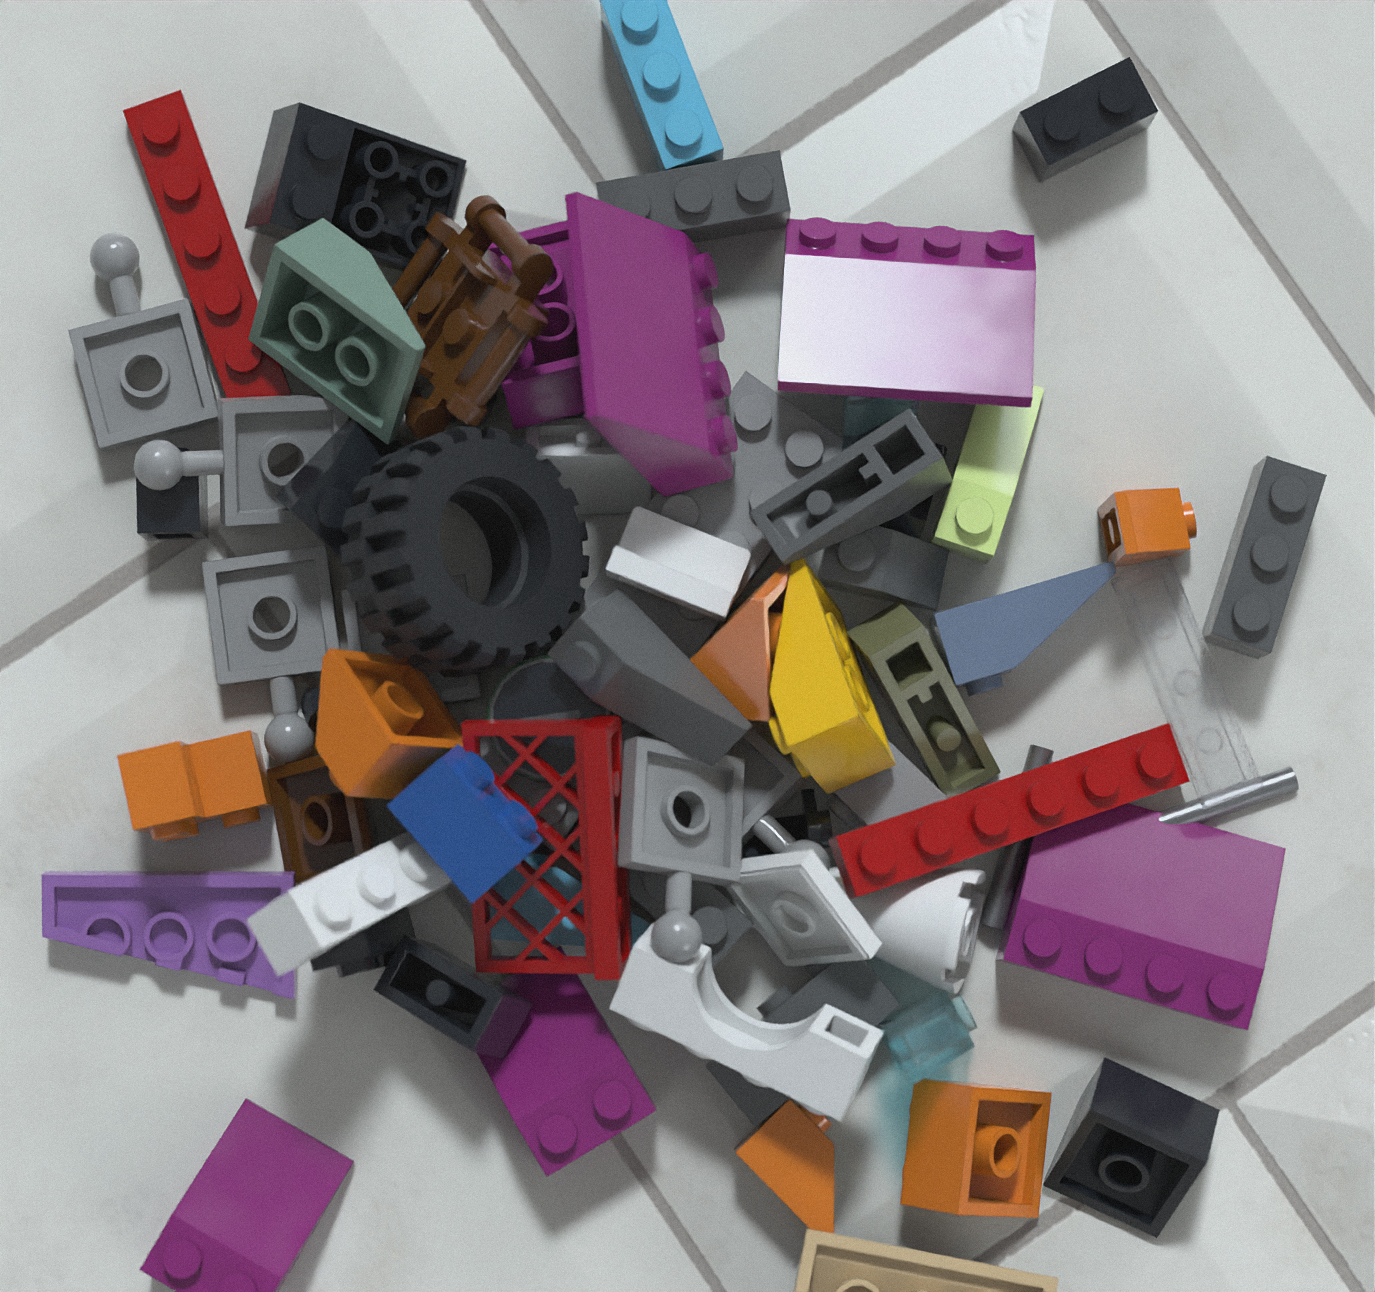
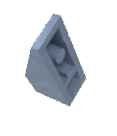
[929,561,1117,697]

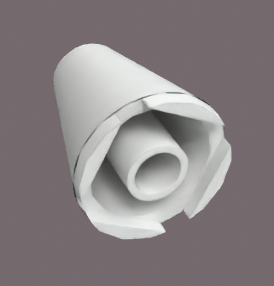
[829,867,986,994]

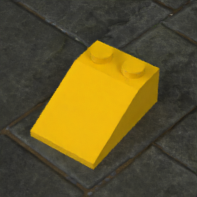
[769,558,896,795]

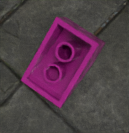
[488,220,585,430]
[477,946,657,1177]
[139,1098,354,1292]

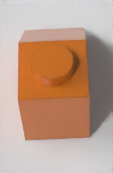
[1097,488,1197,567]
[734,1098,834,1234]

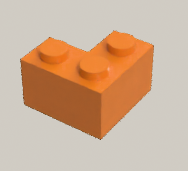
[117,730,273,843]

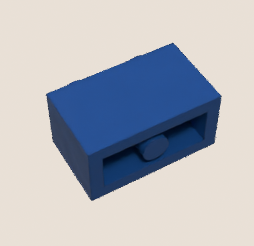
[387,744,543,903]

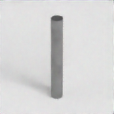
[980,745,1054,931]
[1159,766,1299,824]

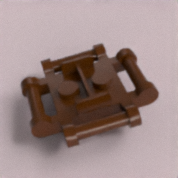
[392,195,554,440]

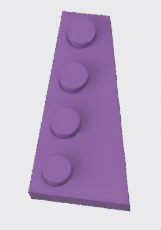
[41,871,297,999]

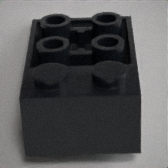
[244,102,466,277]

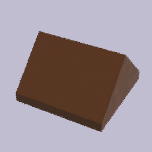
[266,755,379,887]

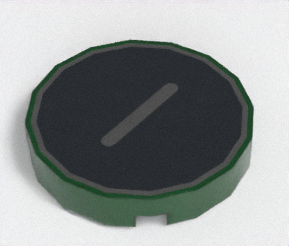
[487,656,613,782]

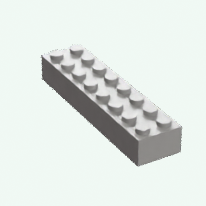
[480,371,847,851]

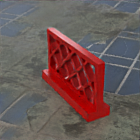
[461,715,633,981]

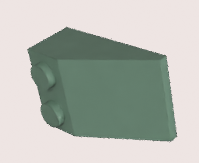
[248,218,426,445]

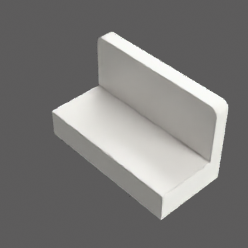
[526,418,651,514]
[606,507,750,623]

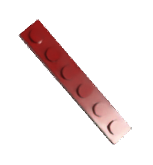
[123,90,293,446]
[828,723,1190,900]

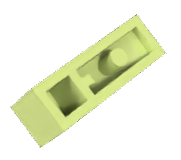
[929,385,1044,564]

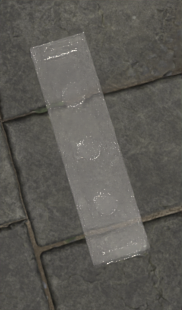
[1111,557,1264,811]

